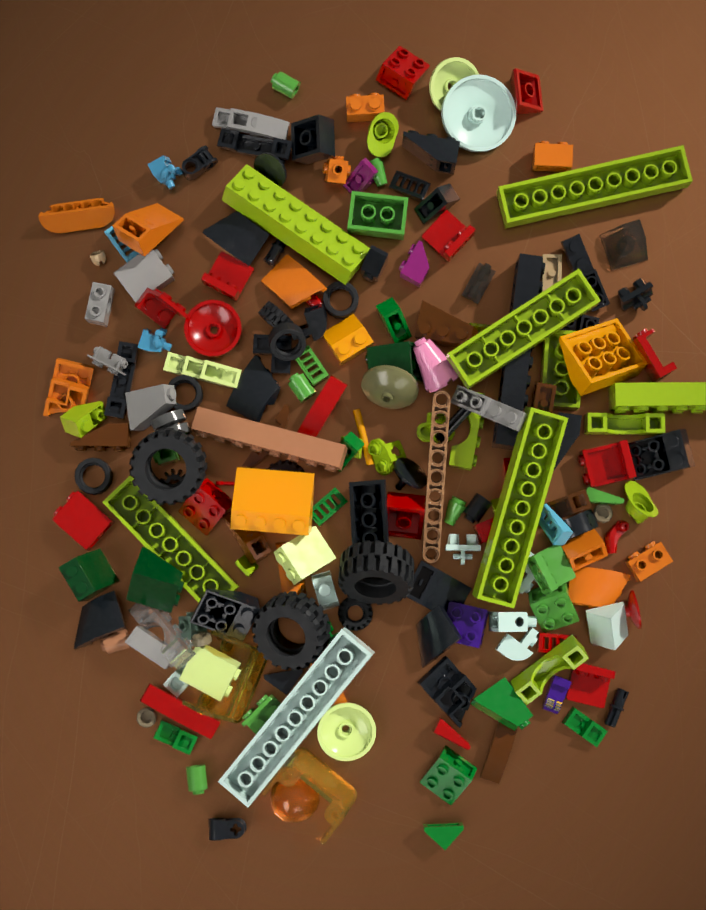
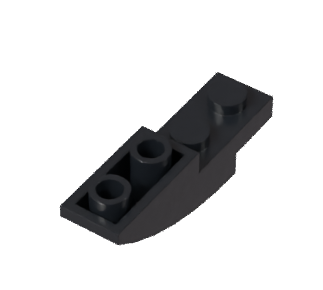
[561,234,610,312]

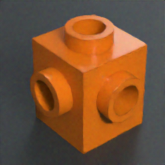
[323,156,351,184]

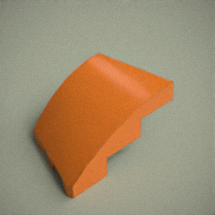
[261,254,327,309]
[43,358,95,416]
[568,567,631,609]

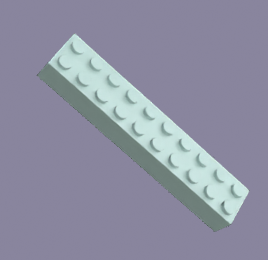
[218,627,375,807]

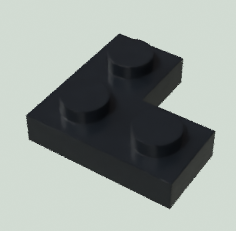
[253,334,292,374]

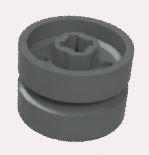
[151,409,192,435]

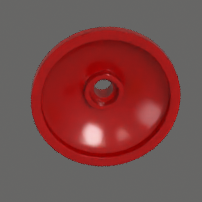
[184,300,242,357]

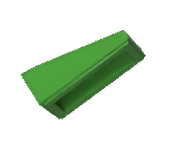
[295,345,329,387]
[585,487,624,505]

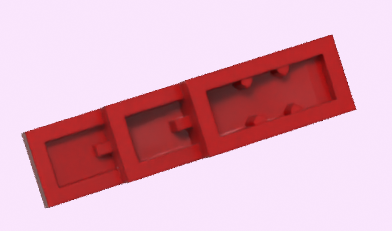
[297,375,348,437]
[140,683,221,739]

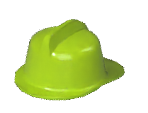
[367,112,399,158]
[624,480,658,524]

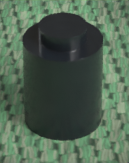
[463,493,492,524]

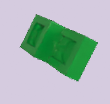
[562,707,608,747]
[153,719,198,755]

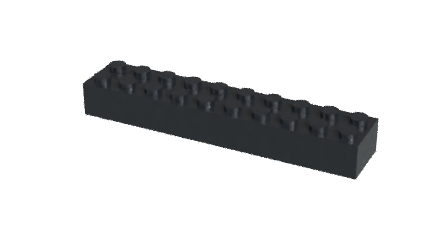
[492,253,545,450]

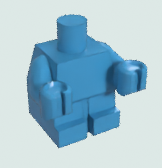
[148,155,183,190]
[137,328,172,352]

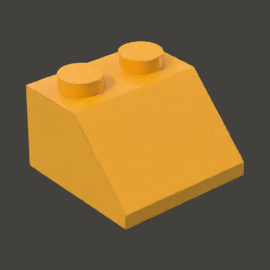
[323,314,374,366]

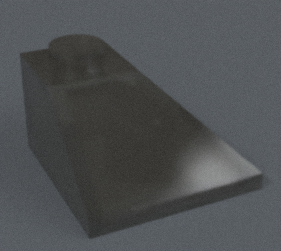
[600,219,648,271]

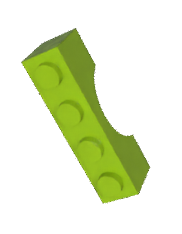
[448,392,485,470]
[584,413,665,435]
[511,634,589,705]

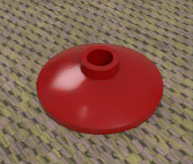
[625,590,642,629]

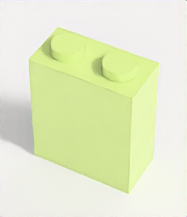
[273,526,336,585]
[179,645,242,701]

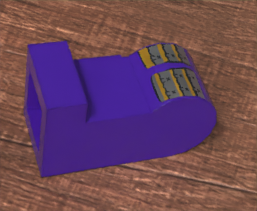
[542,675,571,714]

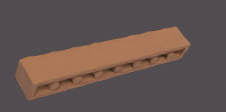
[191,407,348,472]

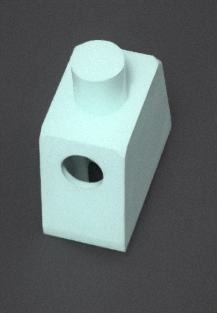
[311,570,340,610]
[489,612,537,632]

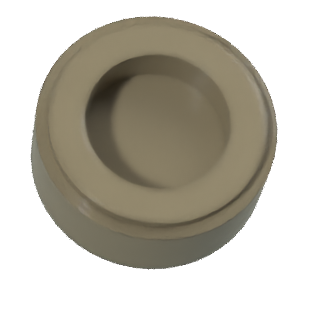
[593,504,613,523]
[191,631,212,647]
[137,707,157,728]

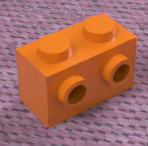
[346,93,385,122]
[532,141,573,172]
[560,528,608,571]
[625,541,673,582]

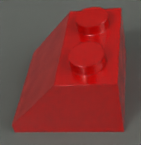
[387,492,426,540]

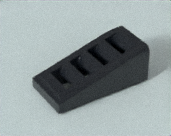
[389,170,431,203]

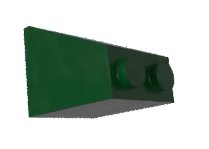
[365,341,424,384]
[126,547,184,613]
[58,548,120,602]

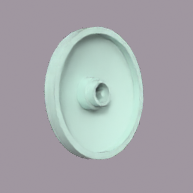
[441,75,516,152]

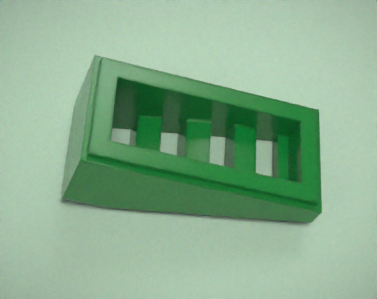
[339,432,364,472]
[312,487,348,527]

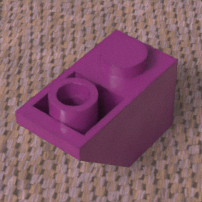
[399,240,430,288]

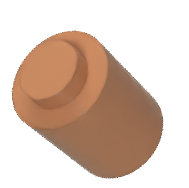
[100,629,131,654]

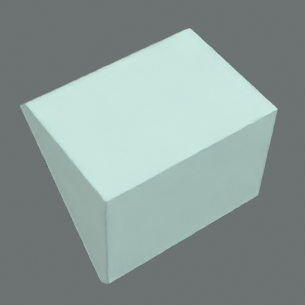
[586,602,628,650]

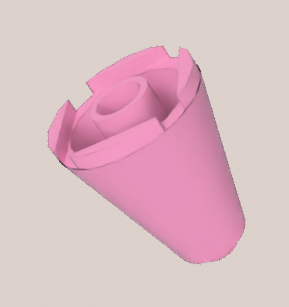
[413,337,459,393]

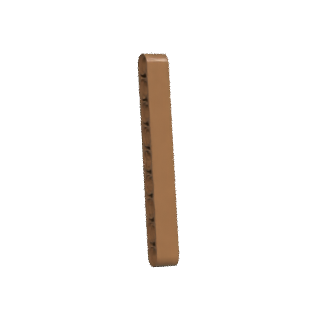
[422,390,450,563]

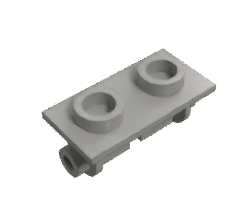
[87,346,128,376]

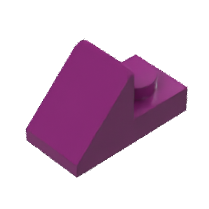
[343,158,379,194]

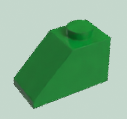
[376,297,412,343]

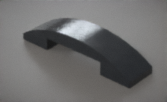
[217,128,293,160]
[104,341,138,419]

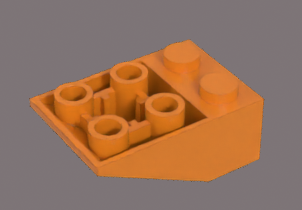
[112,203,184,257]

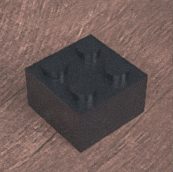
[291,115,335,165]

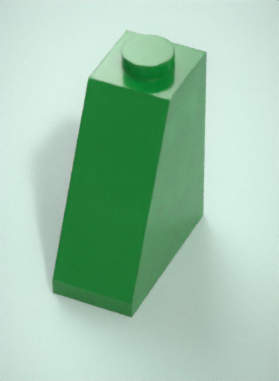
[471,677,533,731]

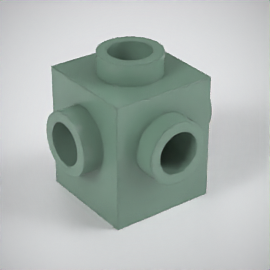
[178,612,207,640]

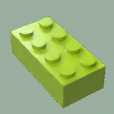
[540,330,581,411]

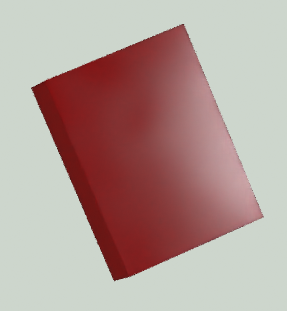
[510,68,543,115]

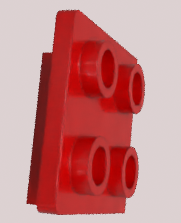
[376,46,430,100]
[422,210,476,262]
[201,251,254,301]
[134,287,189,329]
[179,478,233,536]
[566,663,616,708]

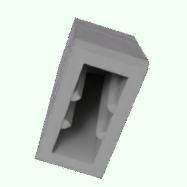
[125,384,176,431]
[125,625,179,669]

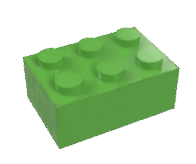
[347,191,409,240]

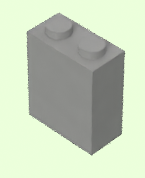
[114,249,175,302]

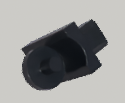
[618,278,653,311]

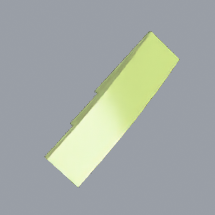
[163,352,242,389]

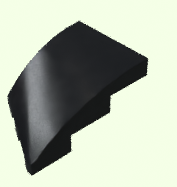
[202,210,270,266]
[226,355,281,422]
[74,591,126,650]
[416,605,462,668]
[417,656,477,728]

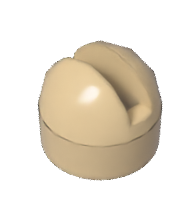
[90,250,106,266]

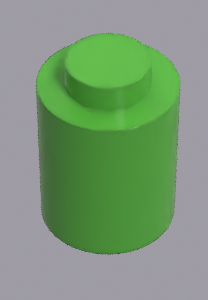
[271,71,301,99]
[288,373,316,403]
[186,764,208,795]

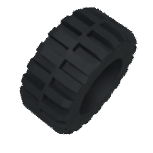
[129,428,207,505]
[338,540,414,605]
[252,591,331,671]

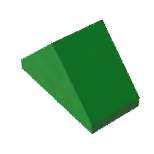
[423,823,464,850]

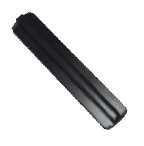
[435,407,471,443]

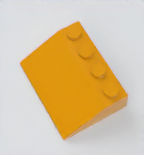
[559,318,648,396]
[230,467,315,536]

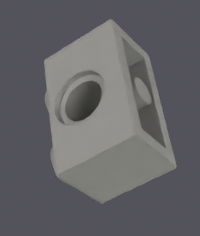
[85,282,115,326]

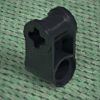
[182,145,218,180]
[208,818,247,841]

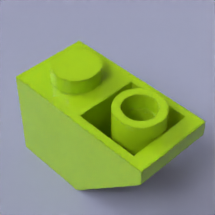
[60,401,107,438]

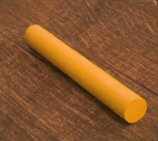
[353,409,374,466]

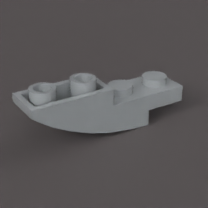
[212,107,290,140]
[450,385,527,432]

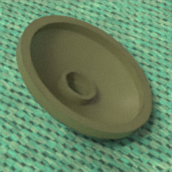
[361,365,419,409]

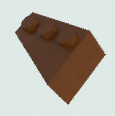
[415,300,478,348]

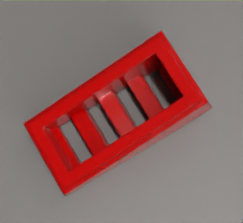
[537,633,577,653]
[433,717,471,750]

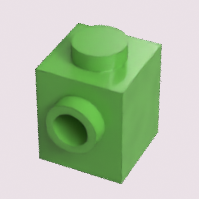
[153,449,180,466]

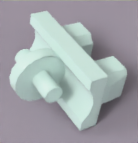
[445,534,481,565]

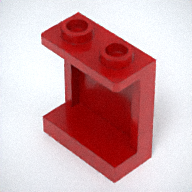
[633,328,677,382]
[578,440,637,488]
[52,491,115,551]

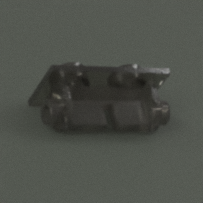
[461,263,496,304]

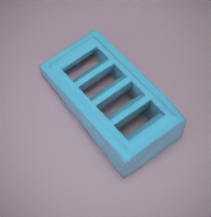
[104,226,139,263]
[539,504,573,545]

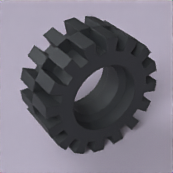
[258,301,293,335]
[338,597,373,631]

